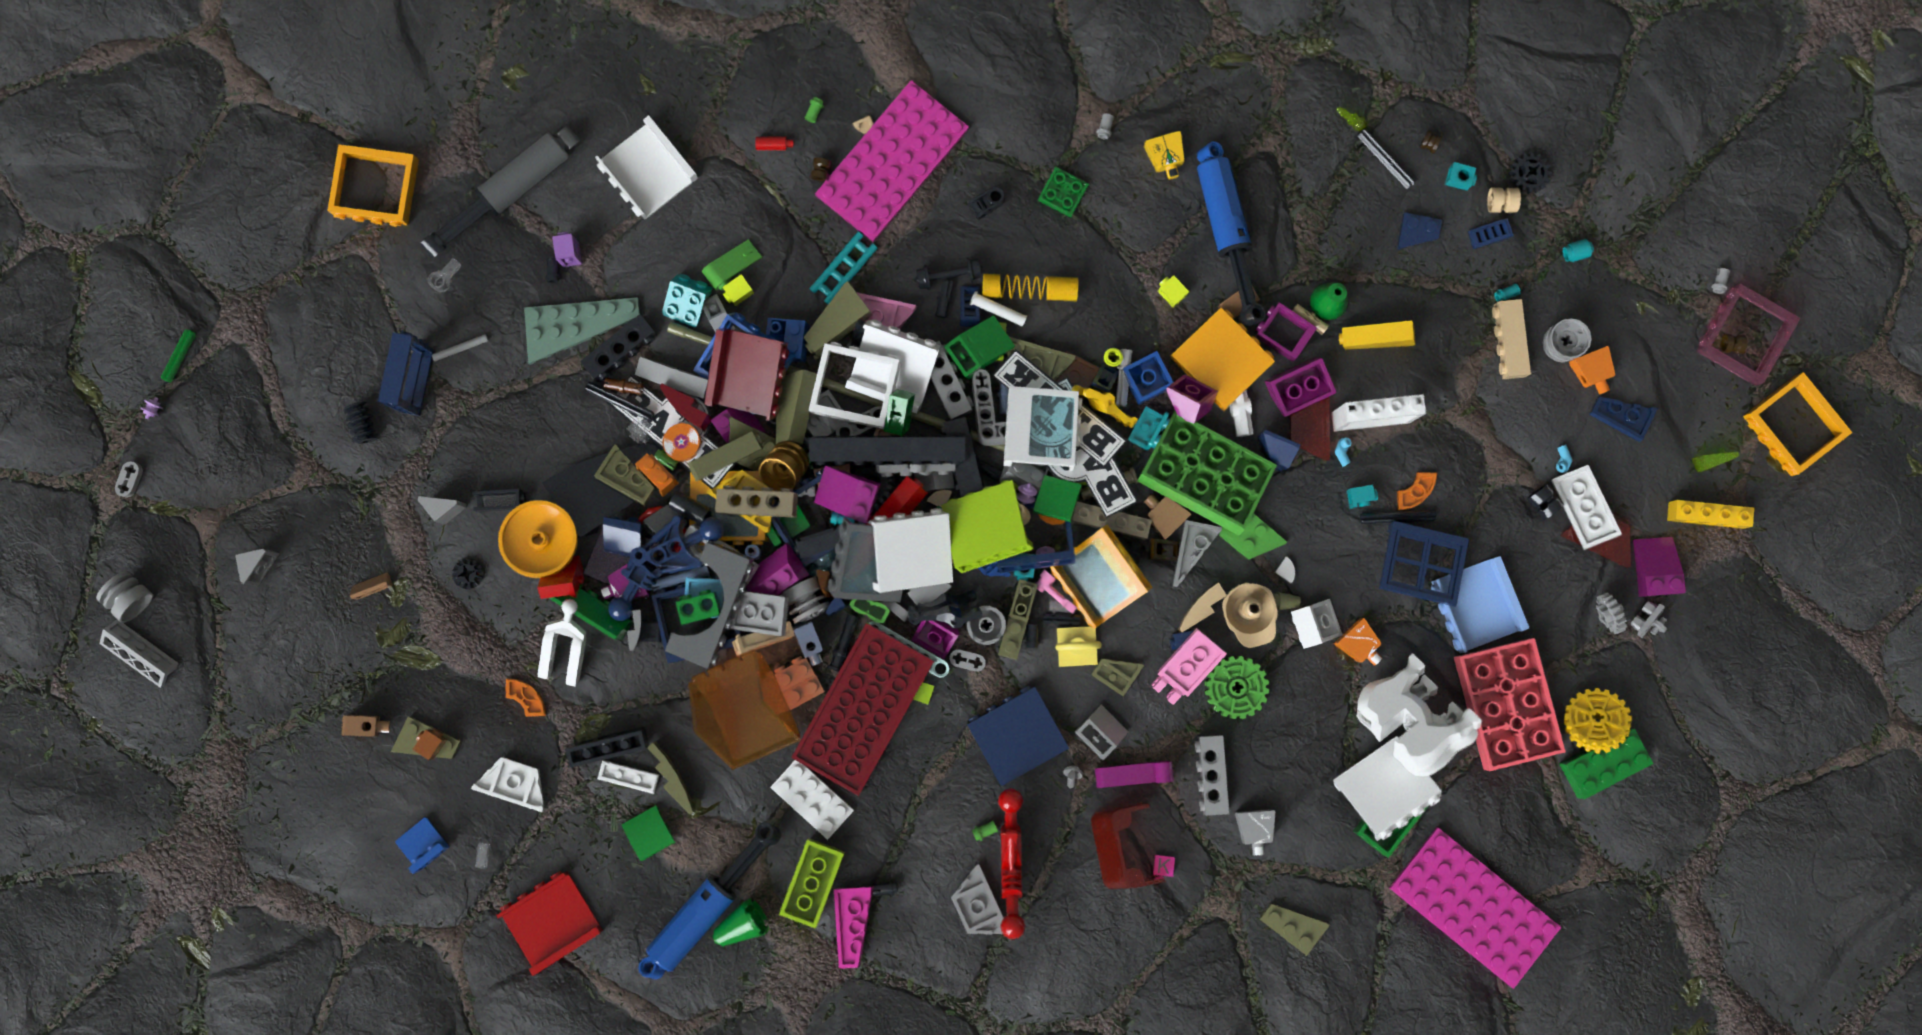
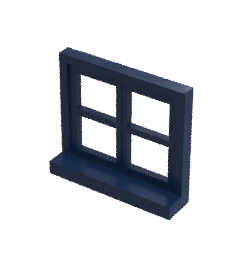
[1379,521,1469,607]

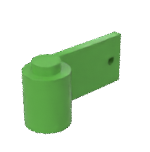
[702,239,762,291]

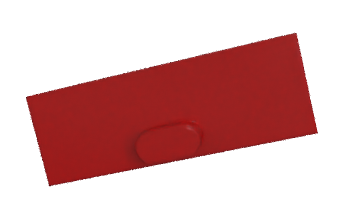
[537,556,584,599]

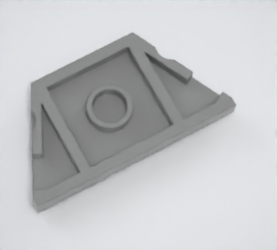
[951,864,1003,934]

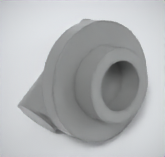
[1063,765,1083,788]

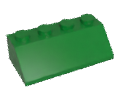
[549,584,634,641]

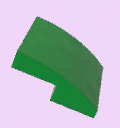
[622,805,675,862]

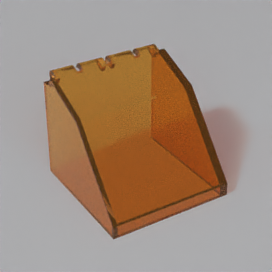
[688,649,801,770]

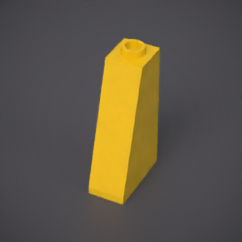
[1339,321,1416,350]

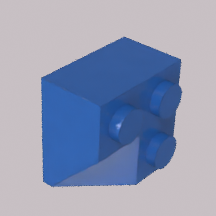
[1123,351,1174,405]

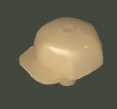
[1222,582,1278,648]

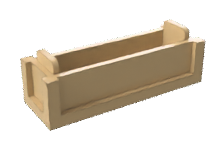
[732,621,795,656]

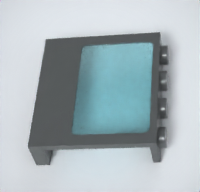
[828,518,903,602]

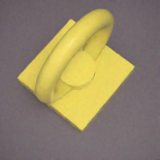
[1055,626,1102,667]

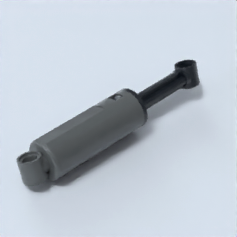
[419,125,580,258]

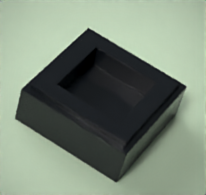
[640,622,661,642]

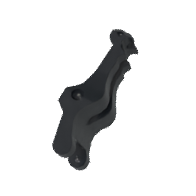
[908,590,982,628]

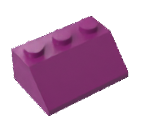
[1264,357,1337,417]
[747,543,809,596]

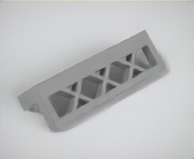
[99,620,179,688]

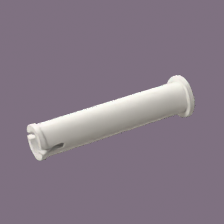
[970,291,1027,327]

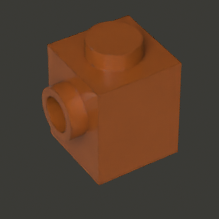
[412,728,447,760]

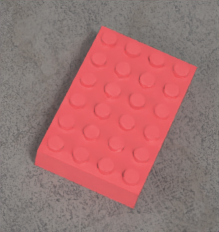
[1454,638,1565,771]

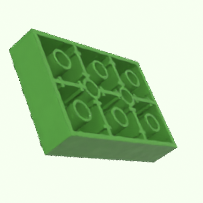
[1137,411,1277,536]

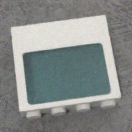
[1003,386,1082,471]

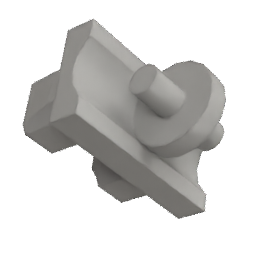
[1631,601,1667,638]

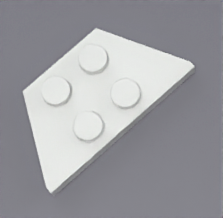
[471,757,544,812]

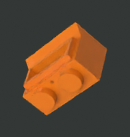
[635,453,679,497]

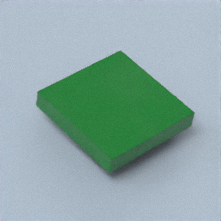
[1038,167,1089,218]
[1033,475,1082,522]

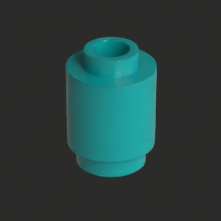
[1563,239,1594,262]

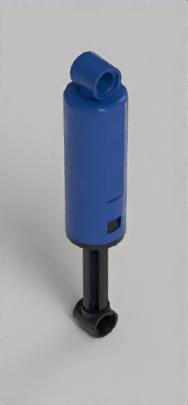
[1197,141,1266,327]
[639,822,781,979]

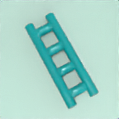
[809,232,878,305]

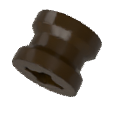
[1420,130,1442,154]

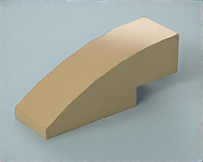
[1178,583,1227,633]

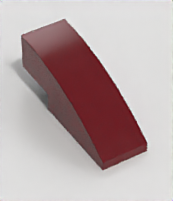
[660,383,712,432]

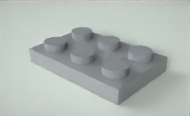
[730,591,789,636]

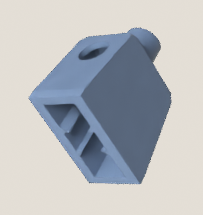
[792,620,823,666]

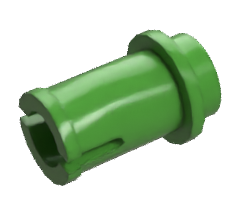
[804,97,824,123]
[654,449,679,471]
[972,820,998,841]

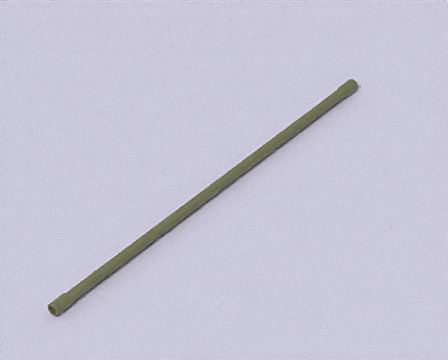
[667,321,1005,451]

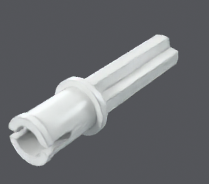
[1115,349,1132,407]

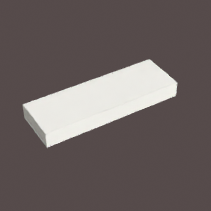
[597,760,659,794]

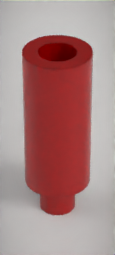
[755,136,794,150]

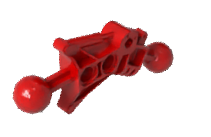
[998,788,1026,939]

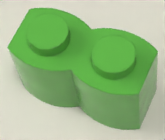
[850,599,891,624]

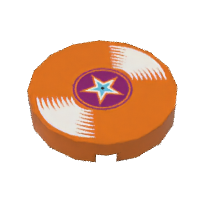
[662,423,702,462]

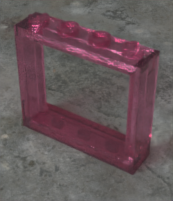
[1696,283,1800,386]

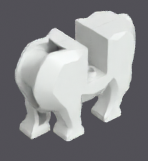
[1357,653,1482,776]

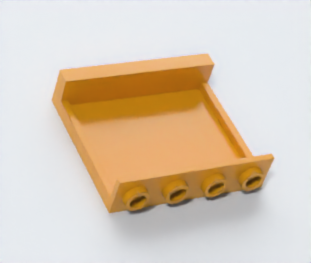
[1171,308,1275,412]

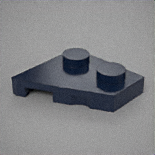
[1397,213,1442,250]

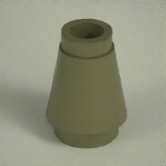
[1272,592,1300,611]

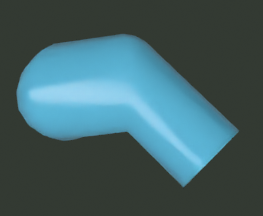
[1335,437,1352,467]
[1556,445,1573,473]

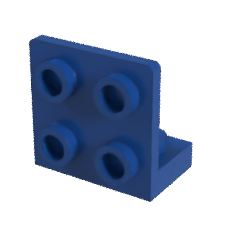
[395,817,450,874]

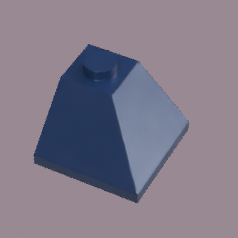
[1258,430,1301,471]

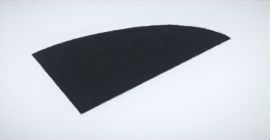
[542,442,685,538]

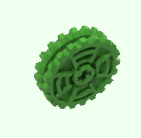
[1204,656,1269,719]

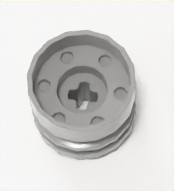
[1543,318,1591,363]
[96,571,153,623]
[780,576,830,624]

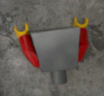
[638,505,688,552]

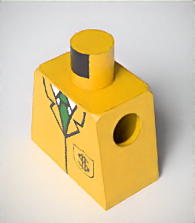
[1144,131,1184,179]

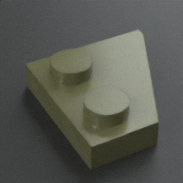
[1091,659,1144,696]

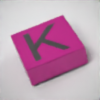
[1153,855,1175,877]

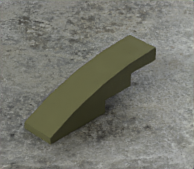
[648,742,695,815]

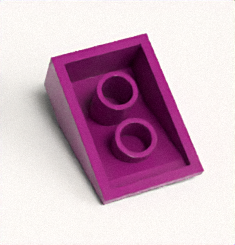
[814,465,881,523]
[1633,537,1686,597]

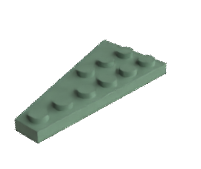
[524,298,640,365]

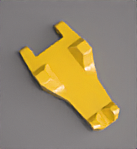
[1072,385,1138,428]

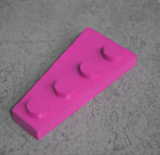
[834,887,873,968]

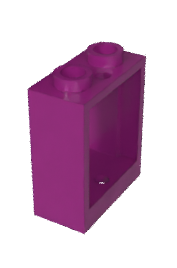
[1255,302,1317,362]

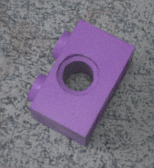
[552,232,582,267]

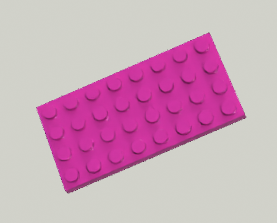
[815,80,969,242]
[1389,827,1561,989]

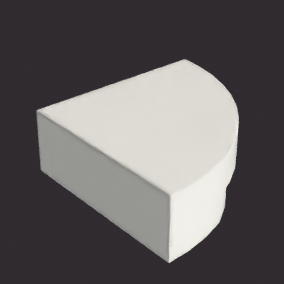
[1275,556,1295,583]

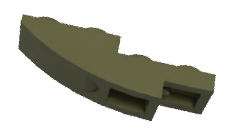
[998,579,1038,660]

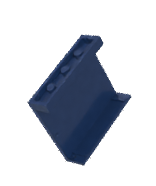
[967,686,1069,786]

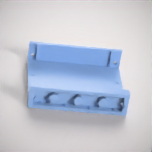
[1431,556,1529,653]

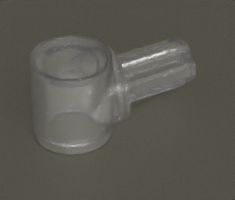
[428,258,461,292]

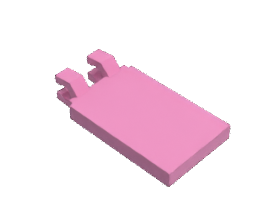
[1151,628,1226,705]

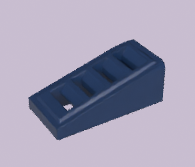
[1468,218,1513,249]
[960,286,980,327]

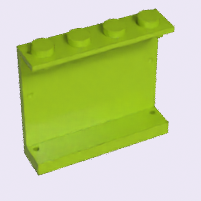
[941,480,1033,573]

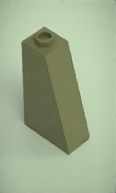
[804,281,873,356]
[776,370,817,445]
[687,431,764,481]

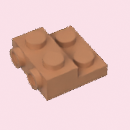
[772,656,825,710]

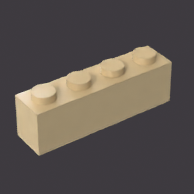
[1492,299,1531,379]

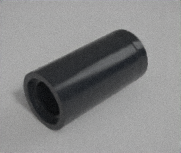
[669,491,712,525]

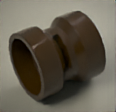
[810,158,832,182]
[1720,334,1747,354]

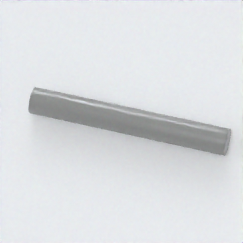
[432,334,489,361]

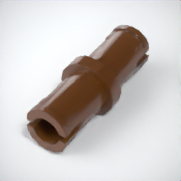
[604,377,644,395]

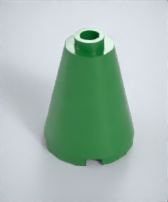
[1310,283,1348,320]
[712,898,769,946]

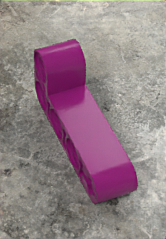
[1095,761,1174,788]

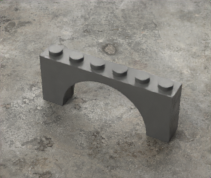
[665,541,754,669]

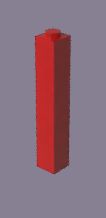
[843,476,927,582]

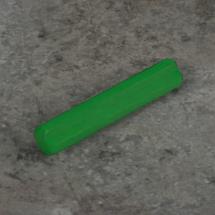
[161,329,196,383]

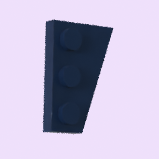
[1589,397,1658,442]

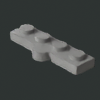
[875,462,955,477]

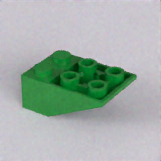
[944,316,1016,379]

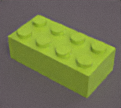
[779,838,845,928]

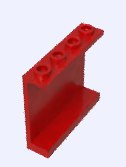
[496,871,603,976]

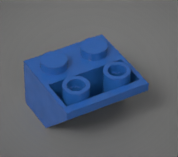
[766,318,810,363]

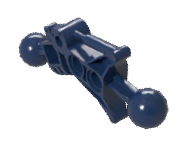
[608,515,724,621]

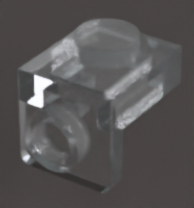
[627,415,653,444]

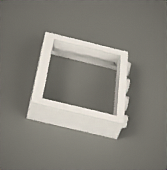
[808,342,901,429]
[1331,394,1426,432]

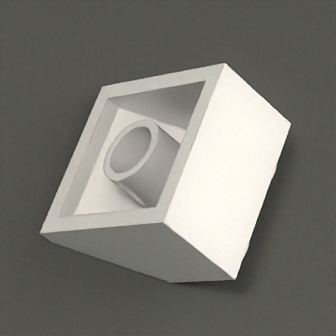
[1291,599,1342,648]

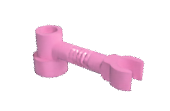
[1035,570,1077,614]

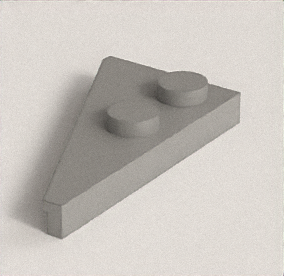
[1172,520,1222,587]

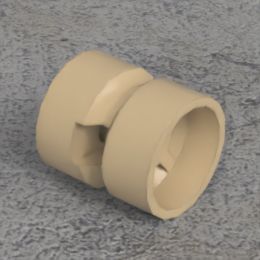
[1487,188,1521,213]

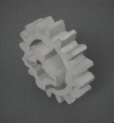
[1596,592,1627,634]

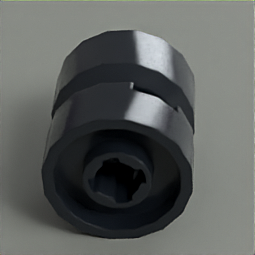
[1527,484,1564,520]

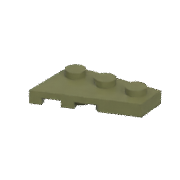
[594,444,655,506]
[391,716,462,759]
[1259,903,1330,956]

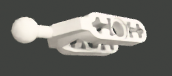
[538,599,586,687]

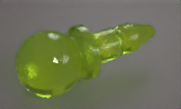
[1336,107,1367,131]

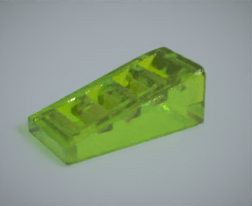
[1692,452,1739,472]

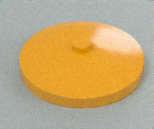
[498,500,578,578]

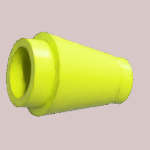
[1104,348,1123,367]

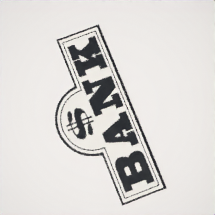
[992,349,1128,467]
[607,375,736,489]
[1043,377,1139,518]

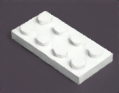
[1551,465,1622,550]
[770,760,854,840]

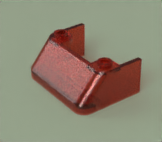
[1091,802,1165,889]

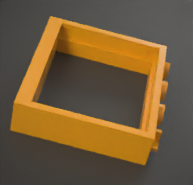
[327,144,419,227]
[1743,372,1852,476]

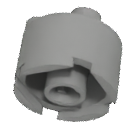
[967,606,1006,645]

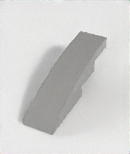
[635,357,708,398]

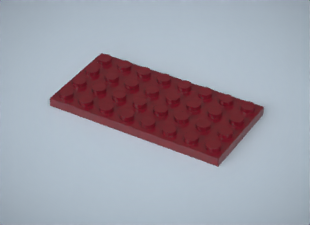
[791,622,935,796]

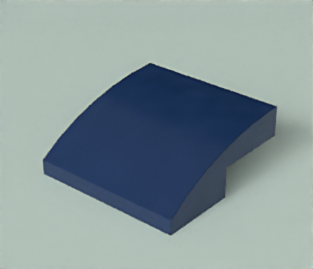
[826,582,859,616]

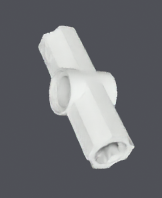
[1230,390,1253,437]

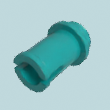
[1494,284,1521,302]
[830,512,855,526]

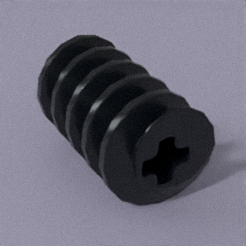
[343,402,378,444]

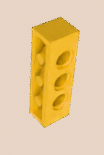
[1667,500,1754,529]

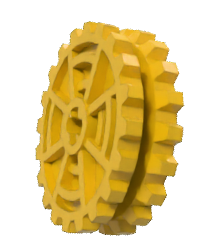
[1564,688,1632,753]

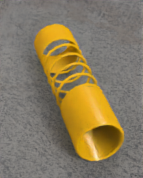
[982,273,1078,302]

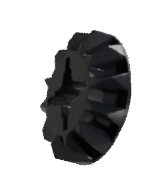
[452,559,483,589]

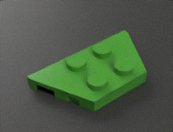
[1219,513,1287,560]

